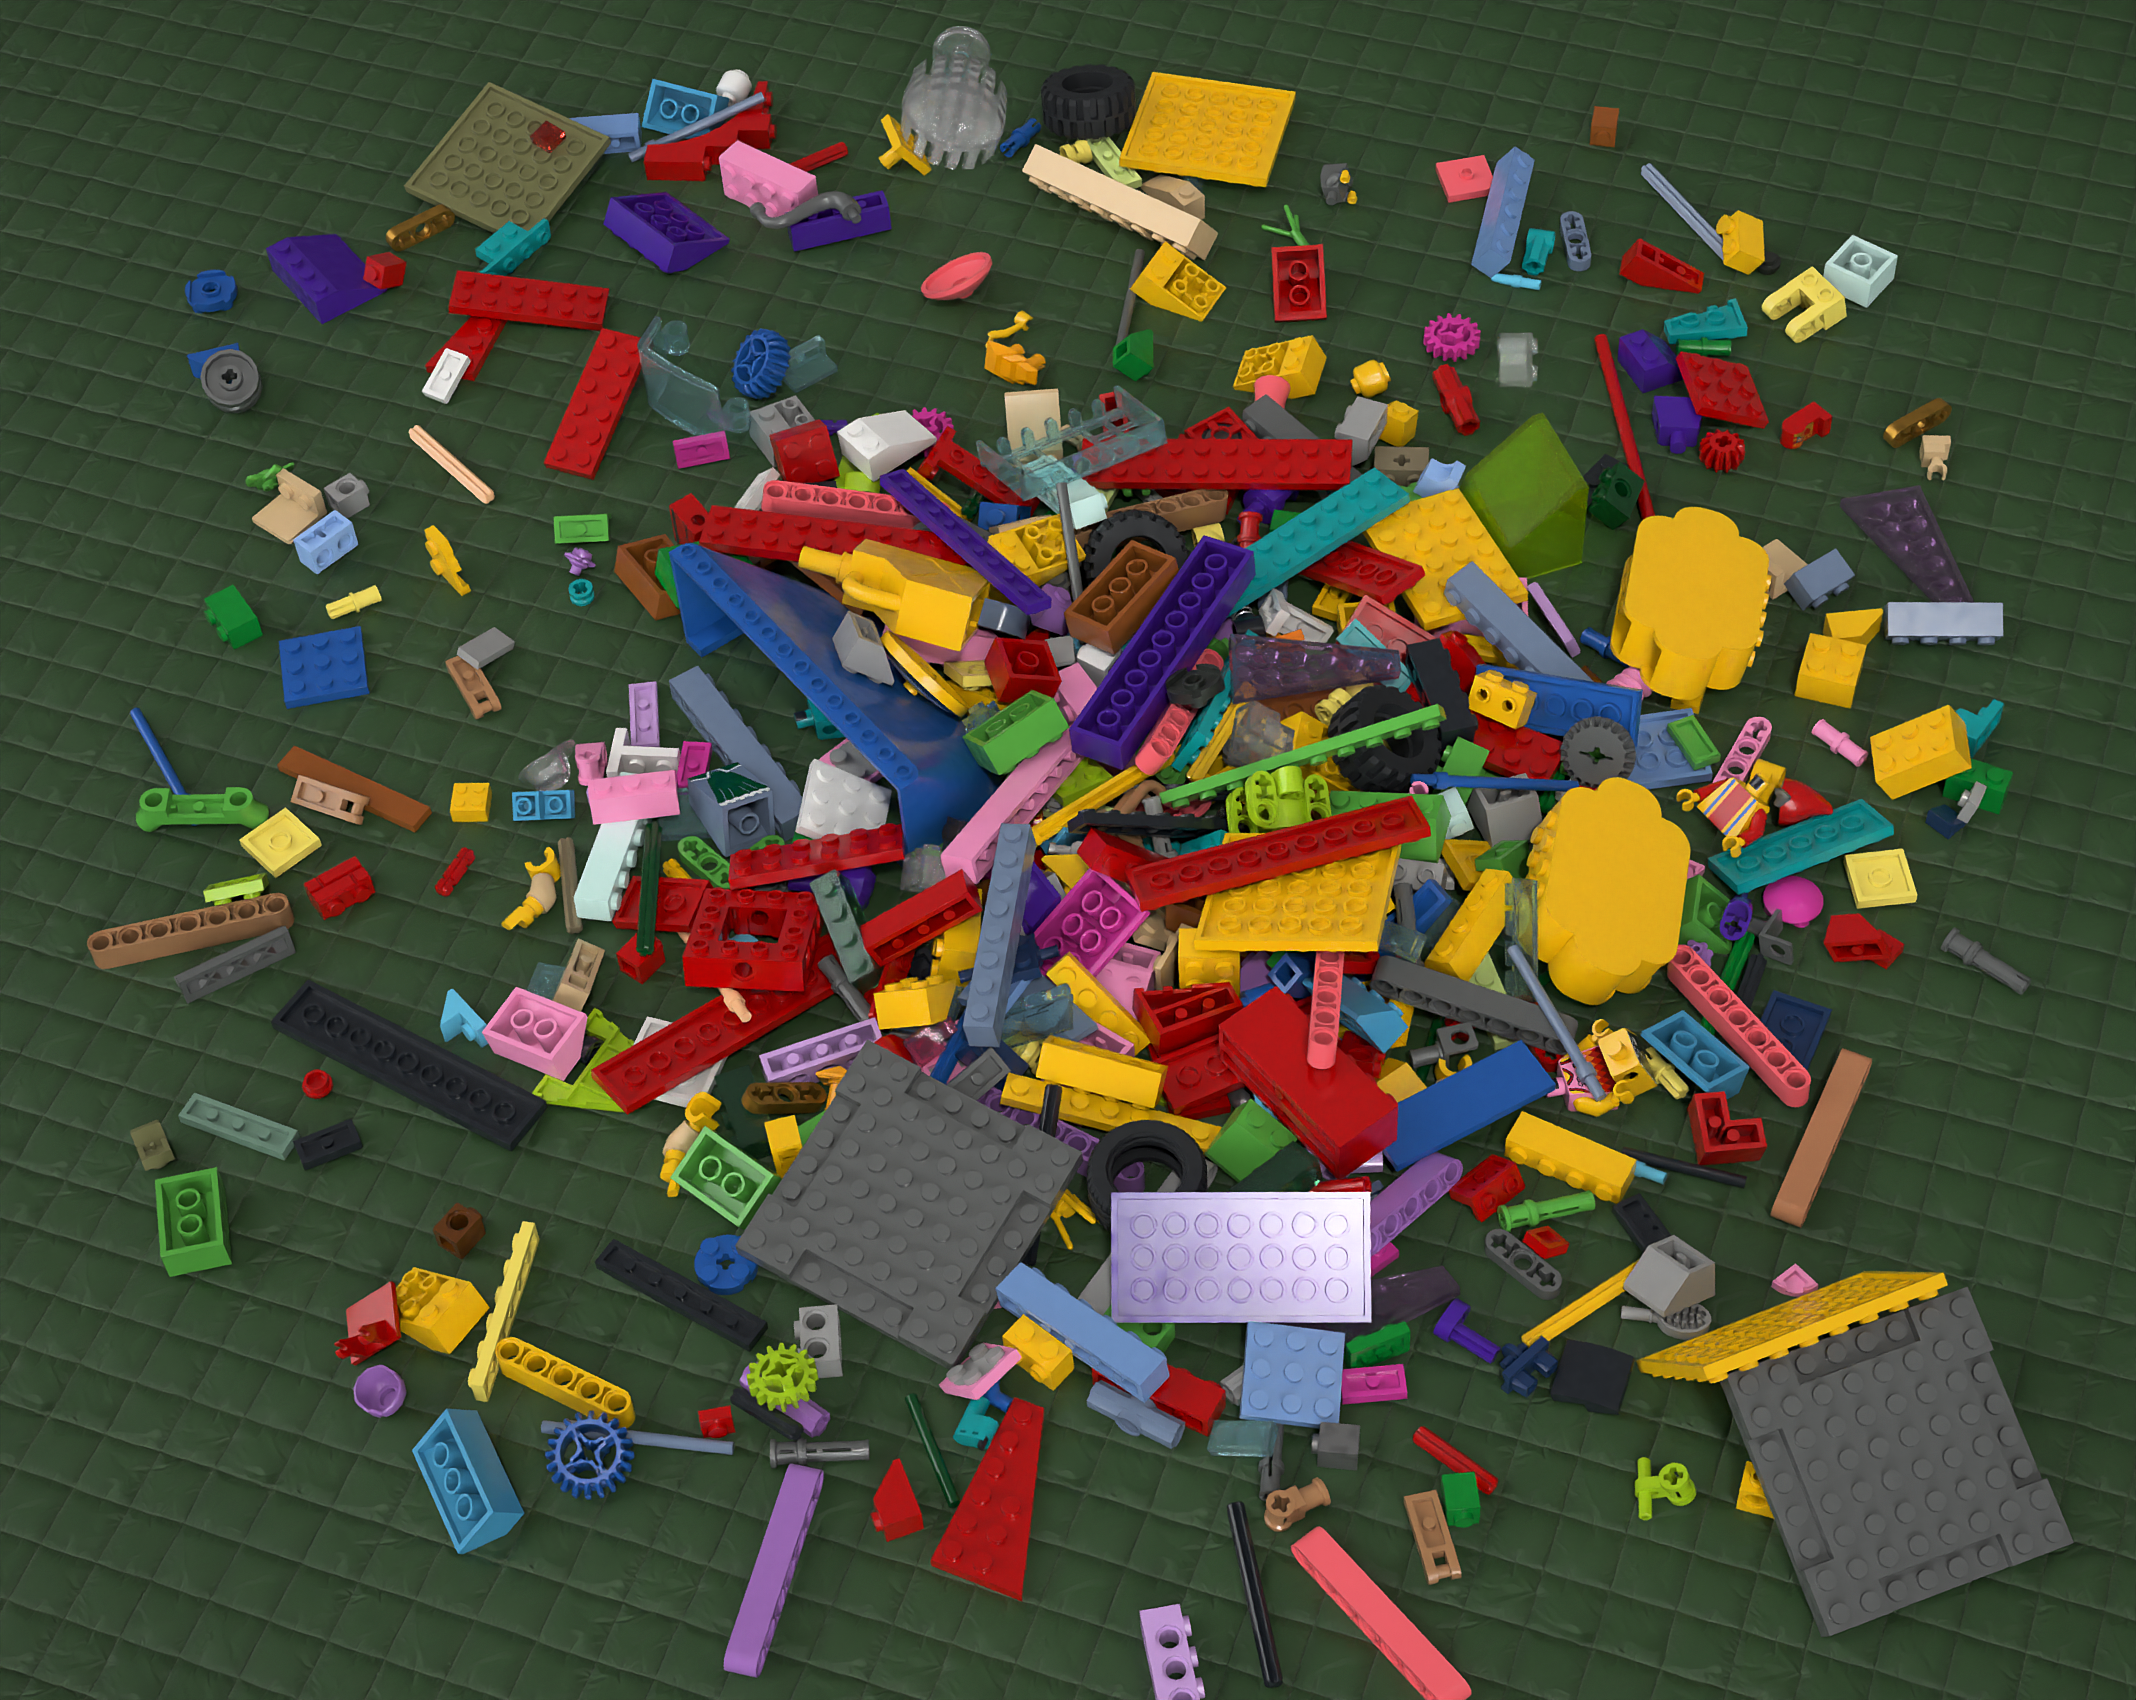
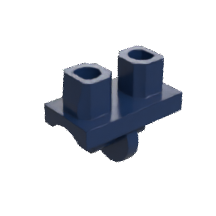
[1499,1336,1558,1398]

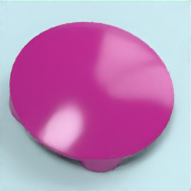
[1763,876,1824,928]

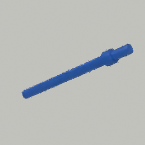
[130,708,199,826]
[1410,772,1579,792]

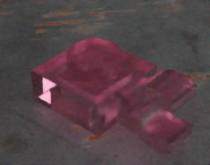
[903,1016,958,1067]

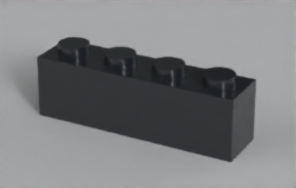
[1405,638,1478,750]

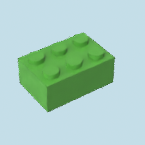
[962,690,1070,775]
[670,1126,783,1230]
[155,1167,232,1277]

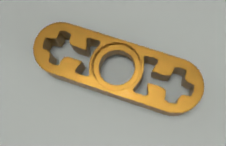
[386,204,455,251]
[1883,398,1952,448]
[741,1082,827,1114]

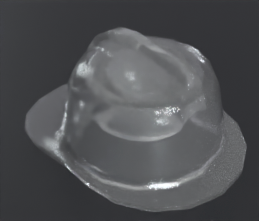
[518,739,575,791]

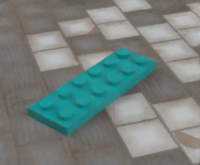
[1171,629,1258,772]
[1708,799,1894,895]

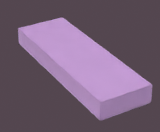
[1527,582,1581,658]
[629,681,660,747]

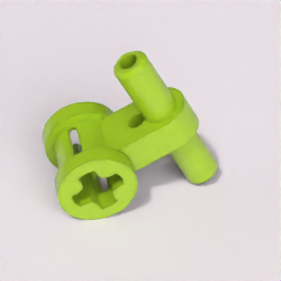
[1635,1457,1696,1520]

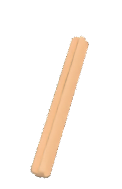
[409,425,495,504]

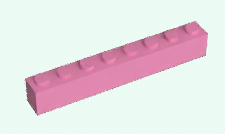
[940,726,1085,884]

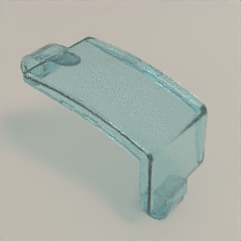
[637,316,751,444]

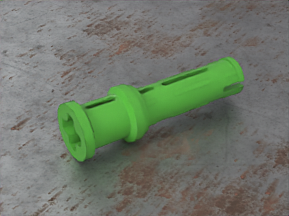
[1497,1190,1595,1232]

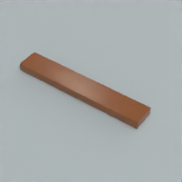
[277,745,432,833]

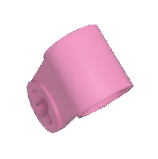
[575,742,607,786]

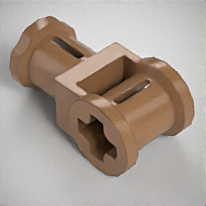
[1264,1477,1331,1532]

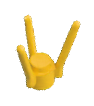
[1050,1189,1100,1250]

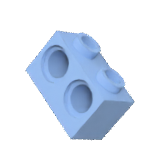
[293,510,359,574]

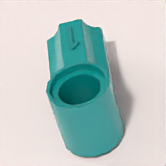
[1522,228,1555,276]

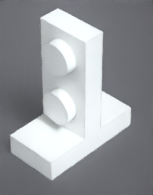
[1258,588,1334,651]
[606,728,681,778]

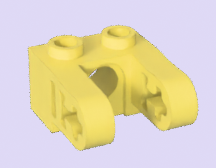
[1762,266,1847,343]

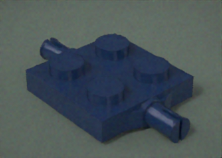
[958,933,1061,984]

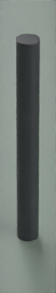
[1622,1146,1747,1189]

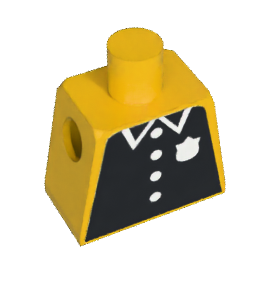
[1598,1028,1658,1097]

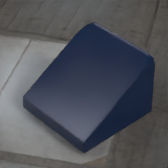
[1925,804,1967,839]

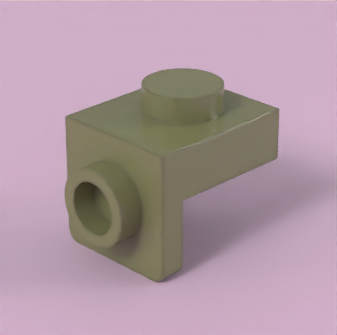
[130,1120,175,1171]

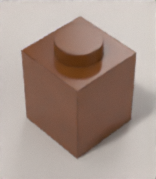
[1590,106,1619,147]

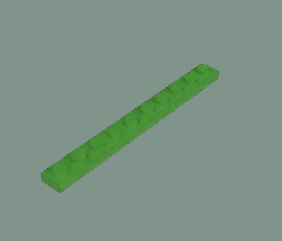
[1159,704,1447,810]

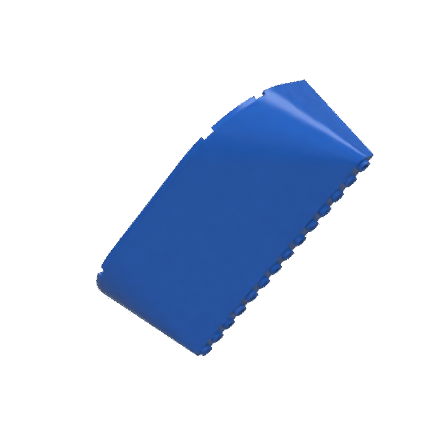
[669,543,1005,877]

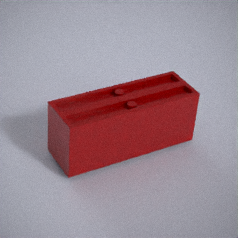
[1218,986,1398,1179]

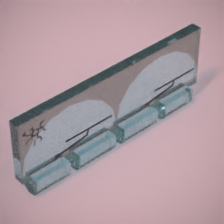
[1505,878,1538,1002]
[1001,983,1073,1048]

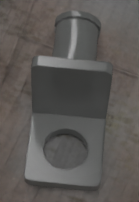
[1737,909,1794,965]
[1408,1022,1478,1069]

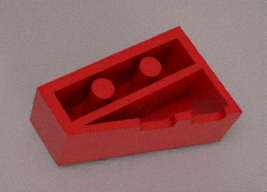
[1132,982,1243,1055]

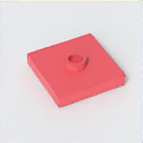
[1435,155,1493,203]

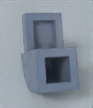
[977,598,1031,639]

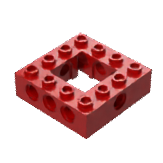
[682,887,824,992]

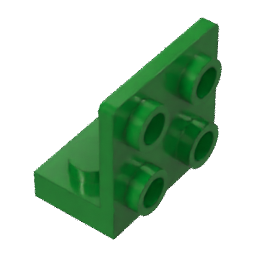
[1325,1297,1411,1369]

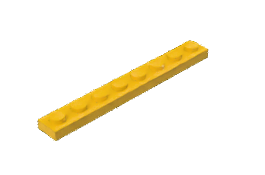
[1000,1073,1222,1157]

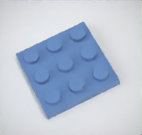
[1627,708,1713,789]
[1239,1321,1345,1429]

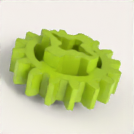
[747,1343,819,1412]

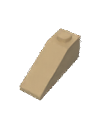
[1141,174,1205,220]
[552,938,605,1012]

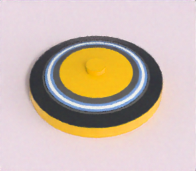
[880,630,970,718]

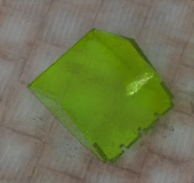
[1459,413,1589,579]

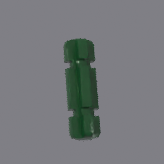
[961,489,985,519]

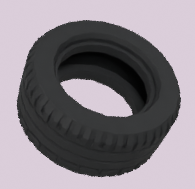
[1087,1120,1208,1233]

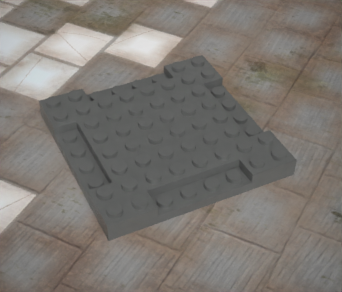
[735,1039,1083,1370]
[1720,1287,2074,1637]

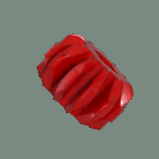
[1699,429,1745,473]

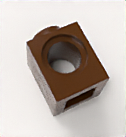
[433,1202,486,1260]

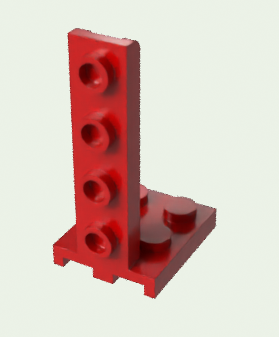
[917,426,1041,519]

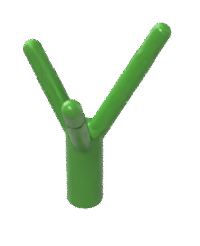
[1261,204,1310,246]

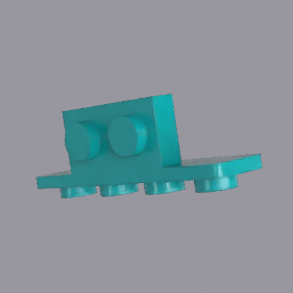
[475,218,551,276]

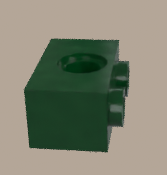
[1588,461,1645,530]

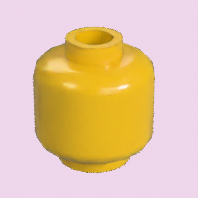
[1350,359,1391,399]

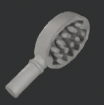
[1621,1304,1711,1340]

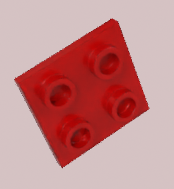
[334,1281,401,1366]

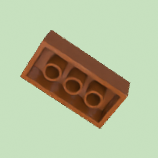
[1064,540,1179,655]

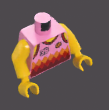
[1545,1019,1634,1117]

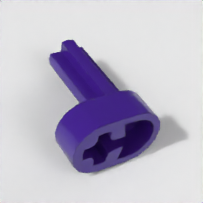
[1719,893,1753,940]
[1433,1298,1501,1364]

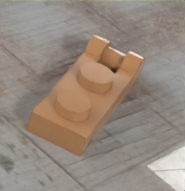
[445,656,502,720]
[291,775,370,825]
[1404,1490,1462,1585]

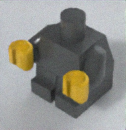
[1320,163,1357,205]

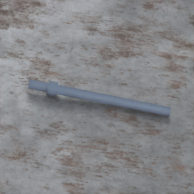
[628,92,766,163]
[1507,944,1607,1102]
[541,1420,735,1455]

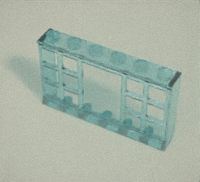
[976,385,1167,501]

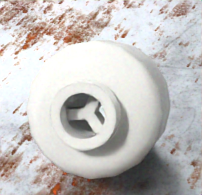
[716,70,752,106]

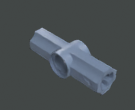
[1087,1380,1185,1449]

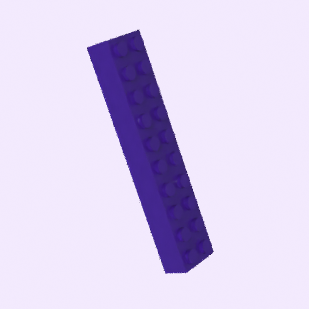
[1069,535,1256,770]

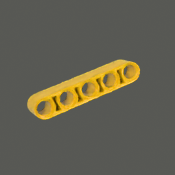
[495,1337,635,1429]

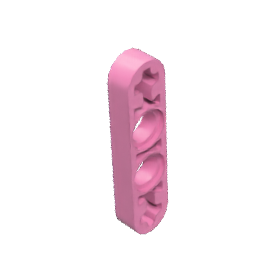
[1712,717,1772,783]

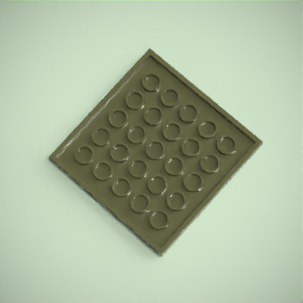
[404,82,611,233]

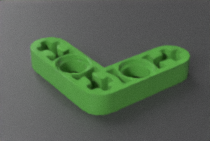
[677,835,785,890]

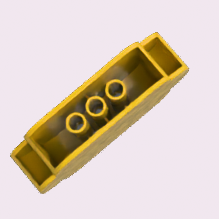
[1610,507,1772,700]
[1519,777,1690,1005]

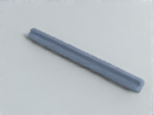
[1641,163,1724,261]

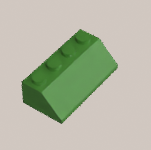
[1329,790,1451,863]

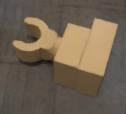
[1919,435,1951,480]

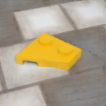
[424,525,471,596]

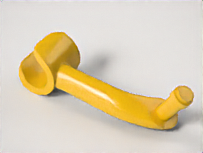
[985,311,1033,348]

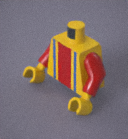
[1677,773,1770,858]

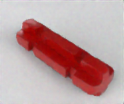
[435,847,475,897]

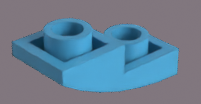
[512,790,575,821]

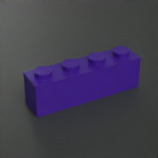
[785,190,892,251]

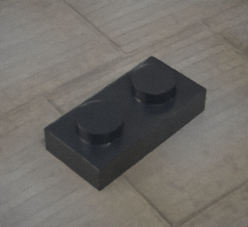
[293,1118,363,1171]

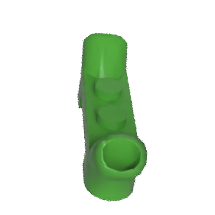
[136,787,269,832]

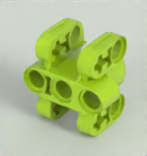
[1226,766,1332,833]

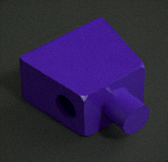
[1652,396,1703,454]

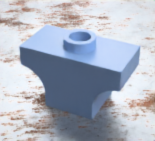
[1413,458,1466,498]

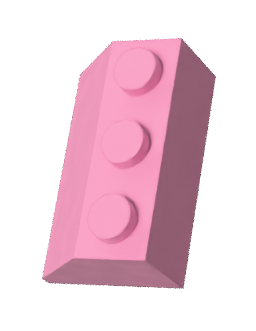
[588,770,680,825]
[482,987,588,1081]

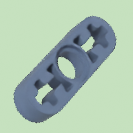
[1560,211,1591,271]

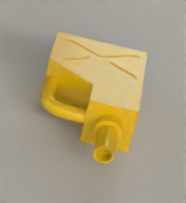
[798,539,991,652]

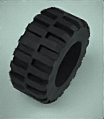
[1041,64,1136,140]
[1081,509,1190,586]
[1328,685,1441,794]

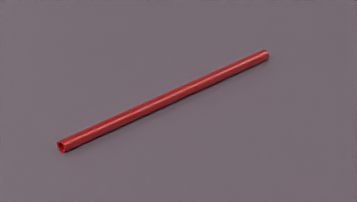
[1594,334,1655,520]

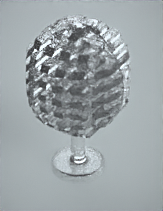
[900,26,1008,170]

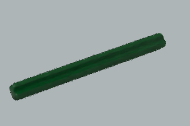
[636,821,662,957]

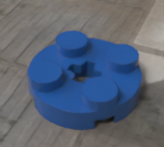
[185,270,238,313]
[694,1235,758,1295]

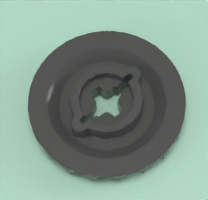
[1560,716,1636,788]

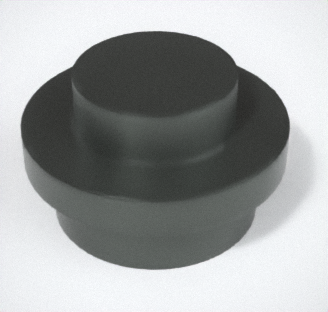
[1757,251,1781,275]

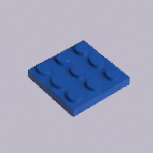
[279,626,370,709]

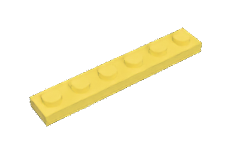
[468,1221,540,1402]

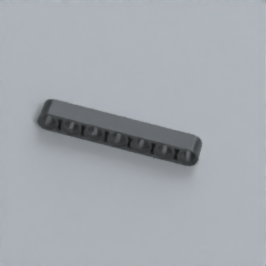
[1370,956,1578,1055]

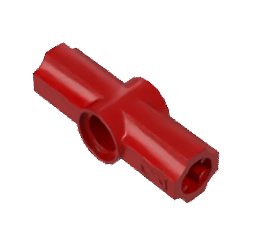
[1432,364,1480,436]

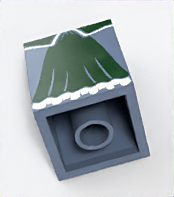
[687,762,775,857]

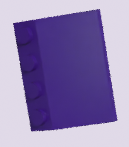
[603,192,730,273]
[266,234,387,324]

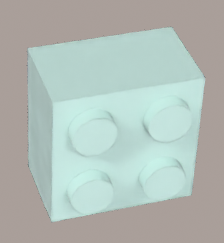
[1823,235,1898,308]

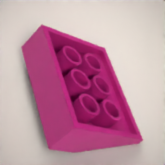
[1034,868,1151,1000]

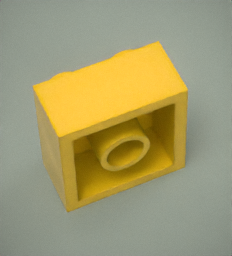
[450,783,492,822]

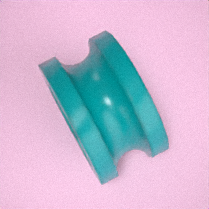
[568,579,595,606]

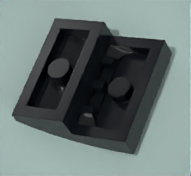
[1550,1339,1635,1415]

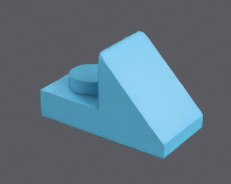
[440,988,488,1048]

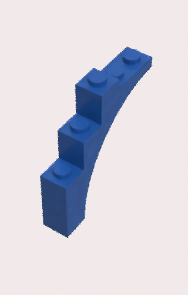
[1268,879,1453,999]

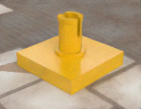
[879,114,932,176]

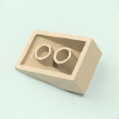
[1004,389,1064,472]

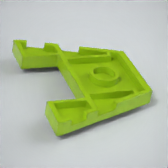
[532,1008,634,1113]

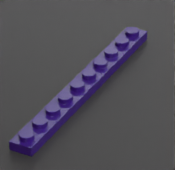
[880,469,1052,615]

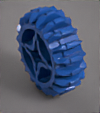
[731,328,791,399]
[545,1410,635,1500]

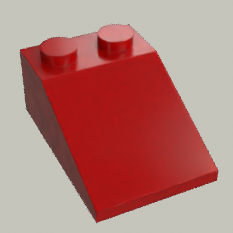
[1271,244,1327,323]

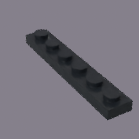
[1067,809,1229,839]
[595,1239,768,1352]

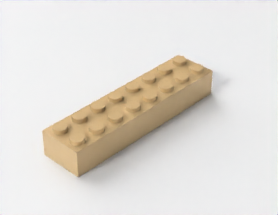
[1022,144,1218,260]

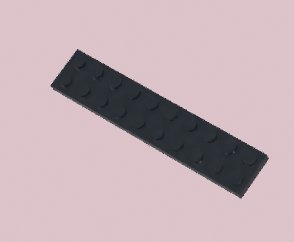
[271,980,548,1152]

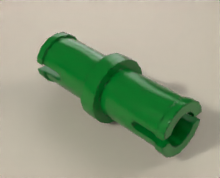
[1676,337,1731,357]

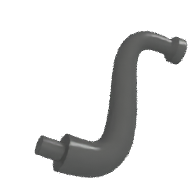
[750,191,861,229]

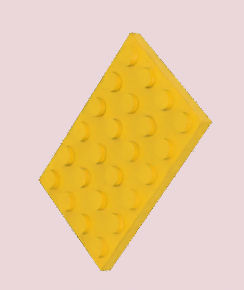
[1362,488,1528,631]

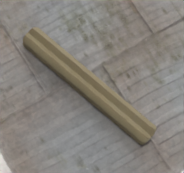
[558,837,583,934]

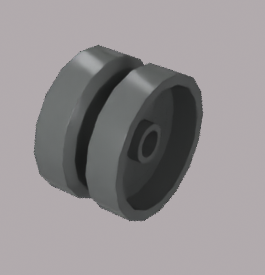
[200,349,263,414]

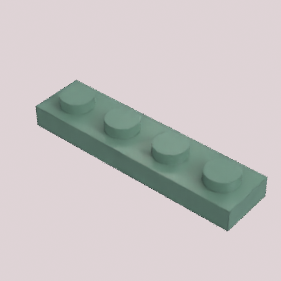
[178,1093,300,1161]

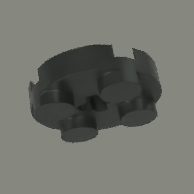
[1166,664,1226,708]

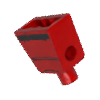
[669,493,709,545]

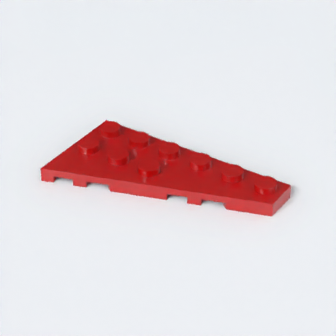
[931,1397,1045,1601]

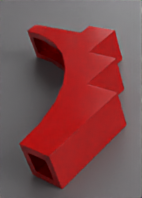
[644,81,777,181]

